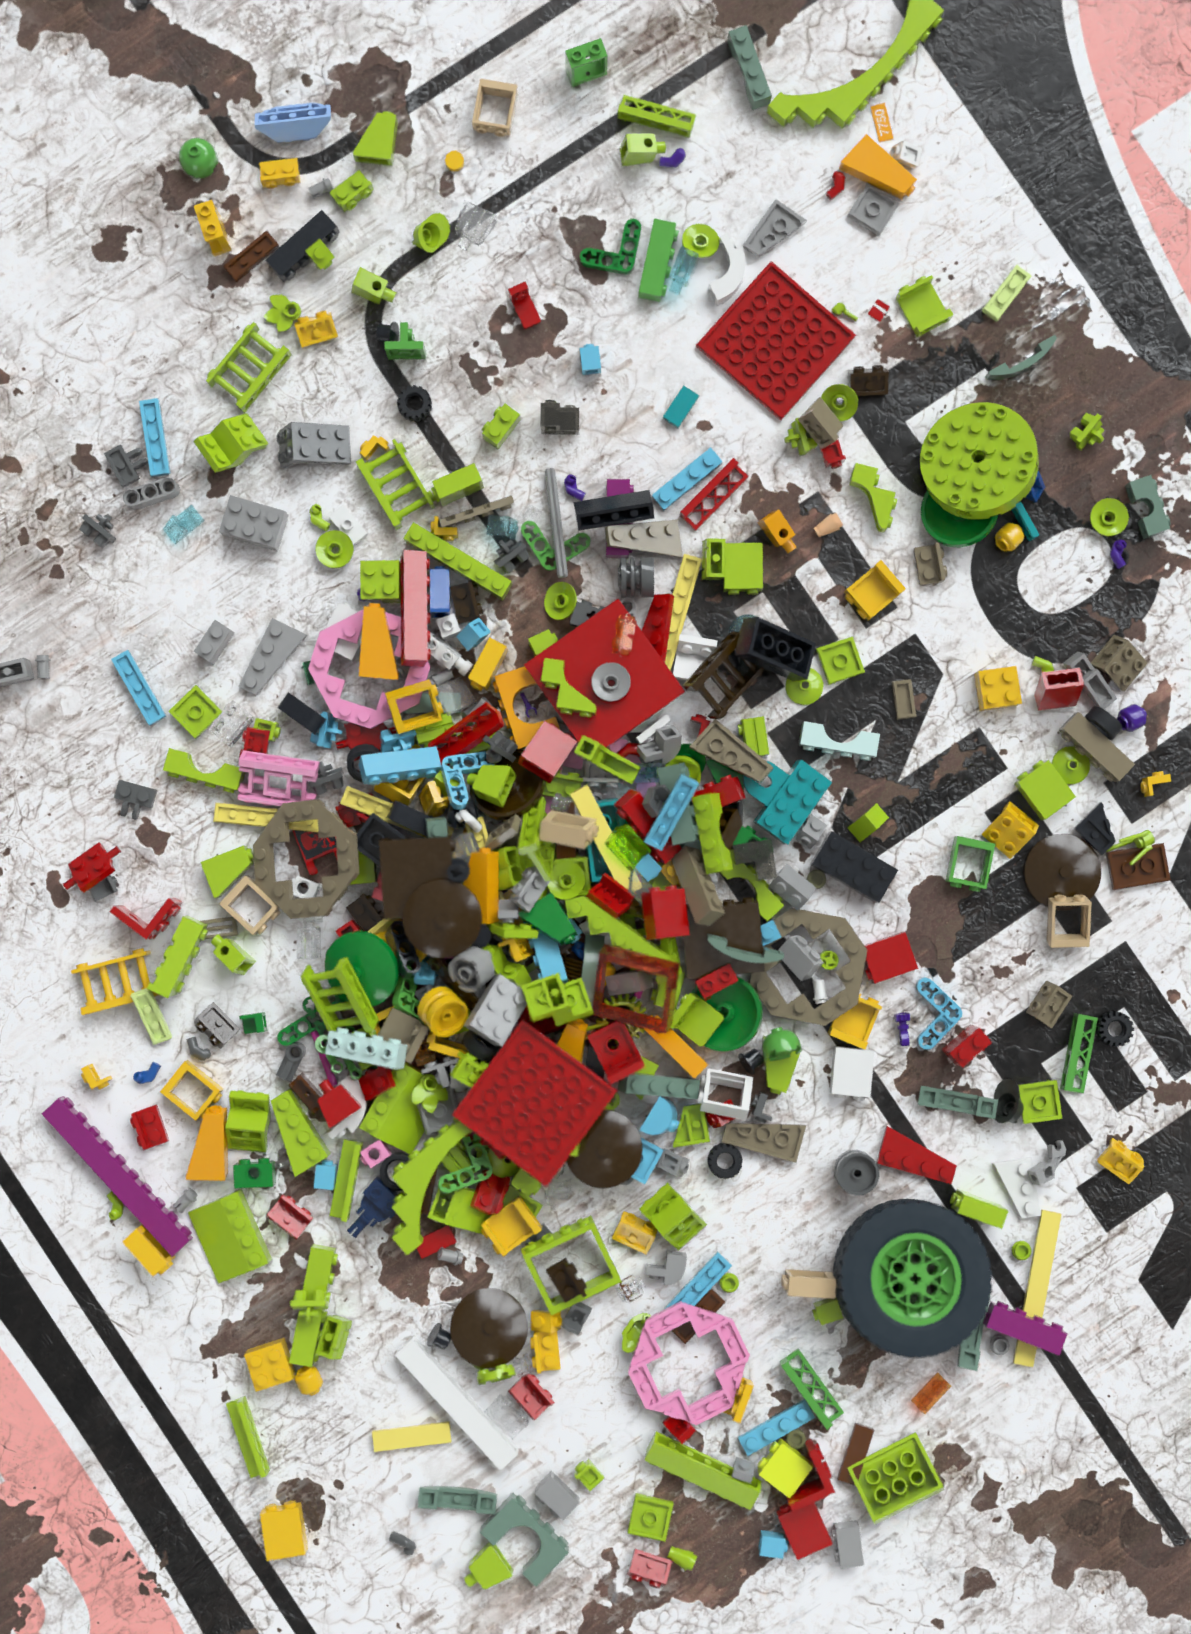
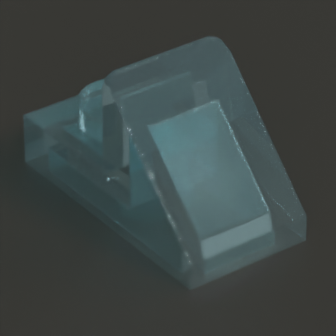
[163,505,205,545]

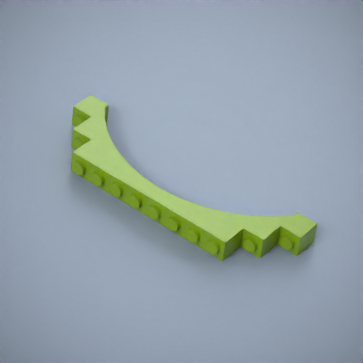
[767,0,944,129]
[392,1117,472,1255]

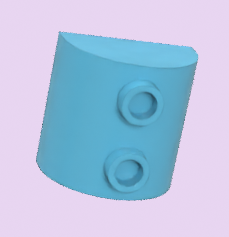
[640,1096,680,1135]

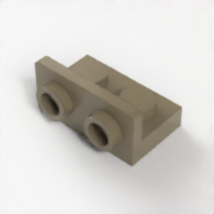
[914,542,947,586]
[1026,981,1072,1028]

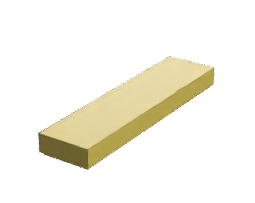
[372,1421,452,1452]

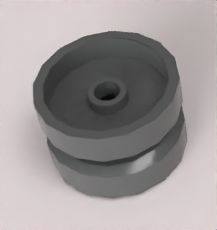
[834,1149,880,1196]

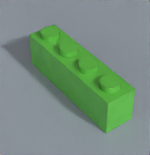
[638,218,679,302]

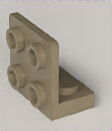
[798,397,843,449]
[1091,635,1147,691]
[485,814,523,856]
[378,1008,429,1063]

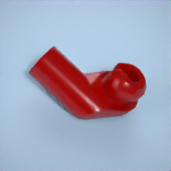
[616,742,641,758]

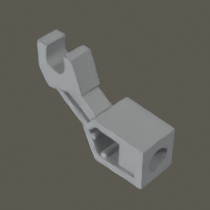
[1028,1140,1066,1185]

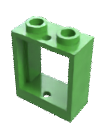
[565,38,608,87]
[945,836,995,892]

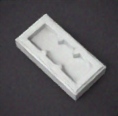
[328,505,368,546]

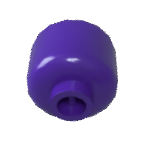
[1117,704,1147,732]

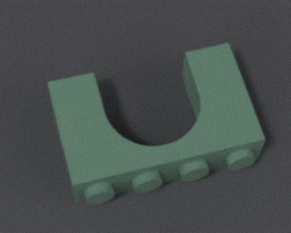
[480,1493,569,1587]

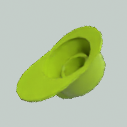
[412,213,450,253]

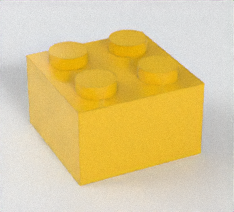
[974,666,1022,711]
[244,1337,296,1392]

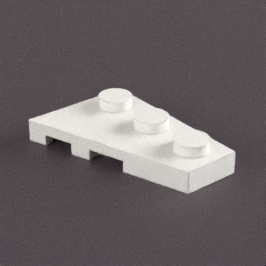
[993,1157,1041,1218]

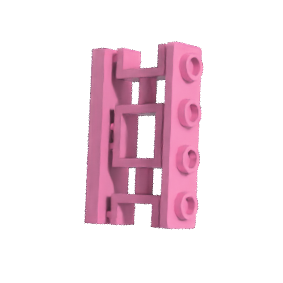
[237,750,320,806]

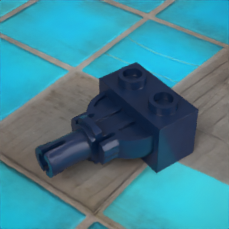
[347,1176,398,1238]

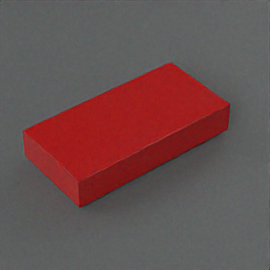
[417,1225,457,1259]

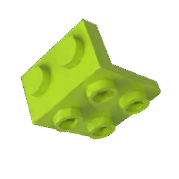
[667,993,724,1046]

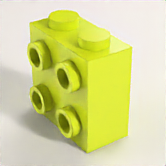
[757,1438,813,1498]

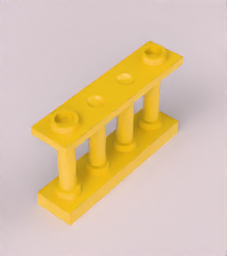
[71,948,160,1015]

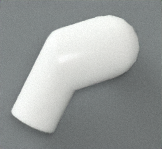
[455,809,482,833]

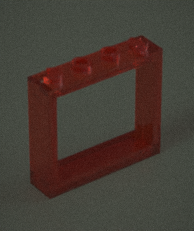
[592,944,680,1034]

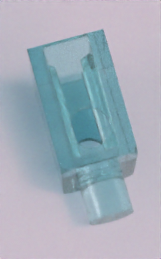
[669,246,699,295]

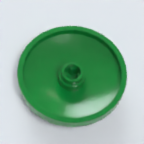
[921,490,998,547]
[325,931,399,1007]
[691,976,763,1051]

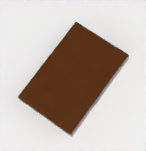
[1106,843,1171,890]

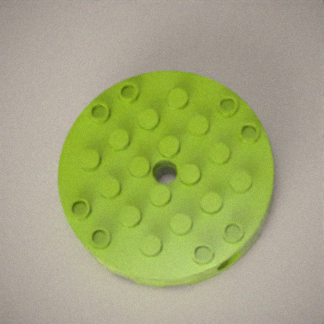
[920,402,1039,519]

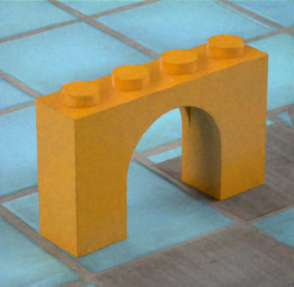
[492,666,560,750]

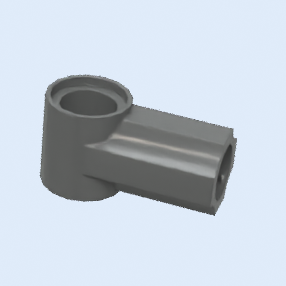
[276,1042,306,1082]

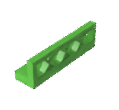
[1060,1013,1098,1093]
[779,1348,844,1430]

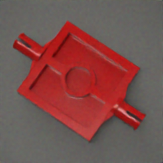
[335,722,397,761]
[63,842,121,893]

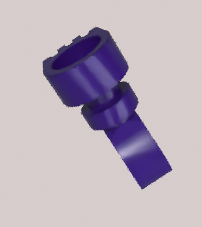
[894,1012,910,1046]

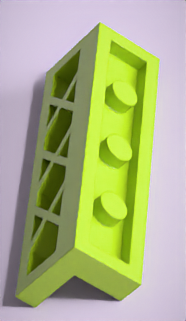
[618,95,696,138]
[330,1139,364,1222]
[226,1396,270,1478]

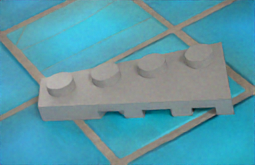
[239,618,308,695]

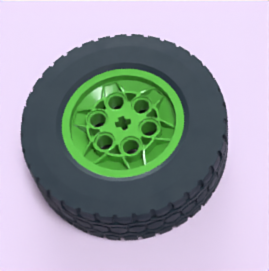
[833,1199,992,1358]

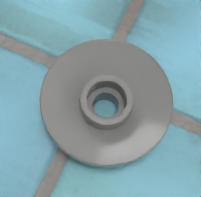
[592,662,631,701]

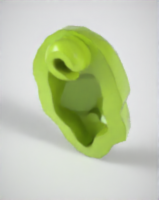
[622,1313,651,1353]

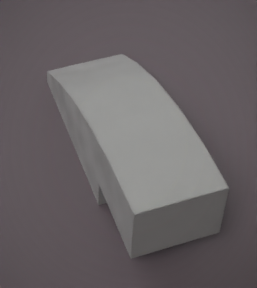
[1063,651,1117,709]

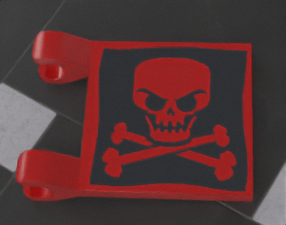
[292,830,337,875]

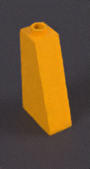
[839,134,917,200]
[359,603,399,680]
[463,847,499,924]
[643,1014,708,1079]
[557,1018,588,1063]
[186,1105,228,1181]

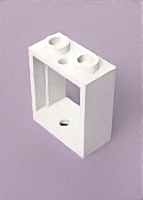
[698,1068,753,1120]

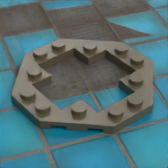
[253,799,359,919]
[750,908,868,1026]

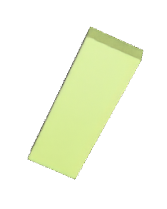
[982,265,1032,322]
[131,988,172,1045]

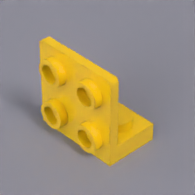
[982,801,1039,859]

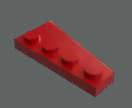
[642,594,674,663]
[876,1125,957,1184]

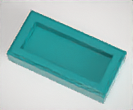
[663,385,700,428]
[1011,502,1039,542]

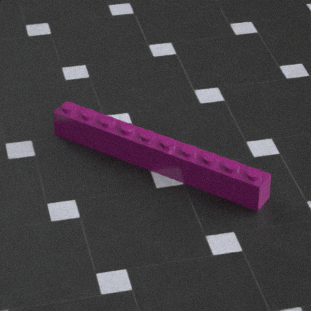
[42,1096,193,1257]

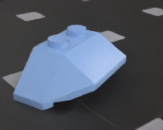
[255,103,331,143]

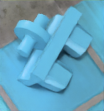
[310,712,343,749]
[380,729,416,753]

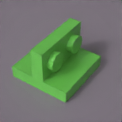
[385,322,426,359]

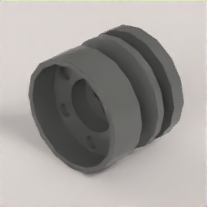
[618,557,654,598]

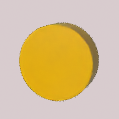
[445,151,464,172]

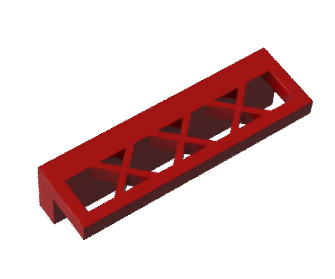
[679,458,749,531]
[428,702,504,766]

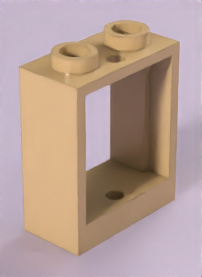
[472,78,518,137]
[539,810,599,849]
[219,875,281,935]
[1047,895,1092,948]
[781,1269,836,1299]

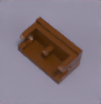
[288,1073,323,1114]

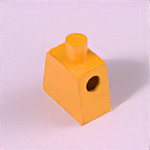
[757,509,796,554]

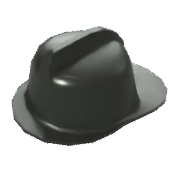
[994,1079,1024,1123]

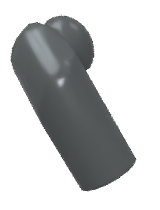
[186,1036,211,1061]
[389,1531,416,1555]

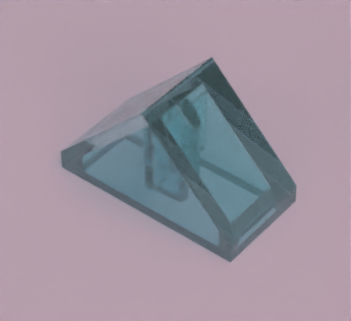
[634,763,662,783]

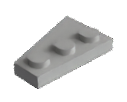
[743,199,807,258]

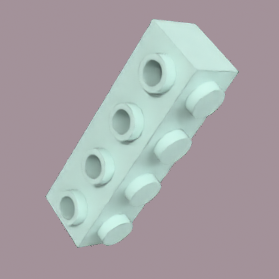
[325,1028,407,1069]

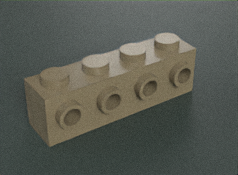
[1059,712,1135,782]
[671,846,725,926]

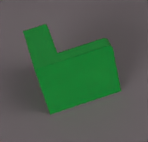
[239,1012,268,1034]

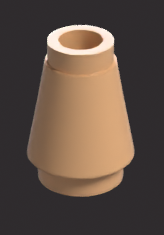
[814,513,843,538]

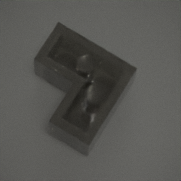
[540,400,579,435]
[732,839,777,881]

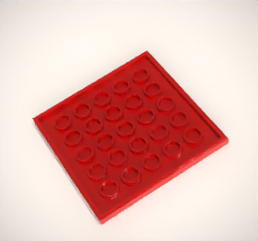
[696,261,856,421]
[524,599,685,748]
[452,1019,618,1187]

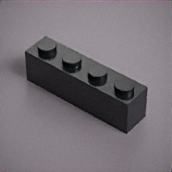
[266,210,340,283]
[573,490,654,531]

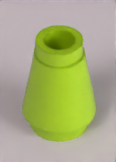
[667,1546,697,1571]

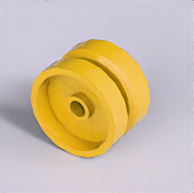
[418,986,468,1037]

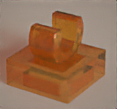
[415,1042,436,1066]

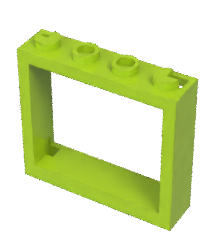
[521,1215,622,1315]

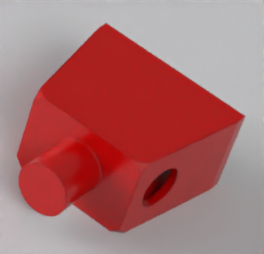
[317,1079,362,1128]

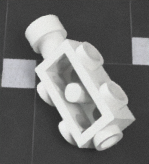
[427,630,473,676]

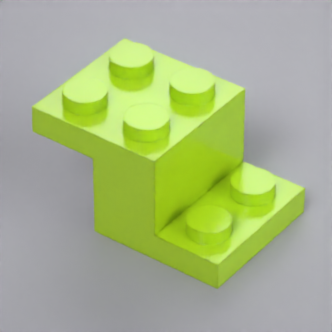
[193,413,269,473]
[360,560,401,603]
[521,973,594,1026]
[225,1090,271,1153]
[639,1183,707,1251]

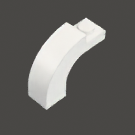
[708,233,746,306]
[327,1071,368,1139]

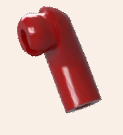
[826,171,845,200]

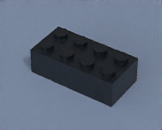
[735,616,816,681]
[357,813,408,867]
[810,831,898,903]

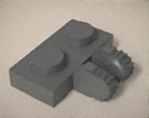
[104,444,148,488]
[114,780,157,820]

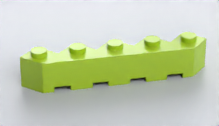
[565,896,680,984]

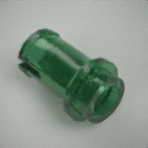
[301,661,316,685]

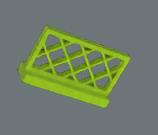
[518,796,556,882]

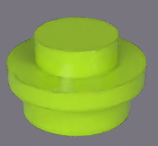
[1011,1241,1031,1260]
[719,1273,739,1293]

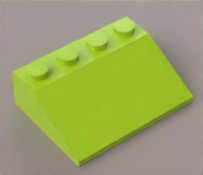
[359,1061,442,1154]
[188,1188,272,1284]
[847,1432,944,1525]

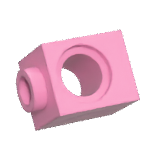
[360,1139,392,1168]

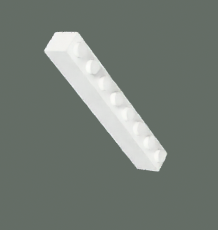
[395,1335,519,1471]

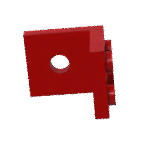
[109,898,183,940]
[587,1018,646,1085]
[786,1438,836,1512]

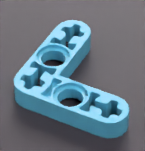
[441,751,495,810]
[916,978,962,1050]

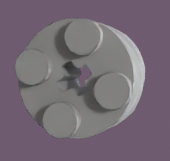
[449,946,495,992]

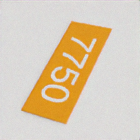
[870,103,894,142]

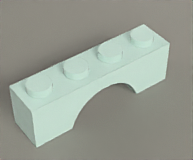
[799,721,880,761]

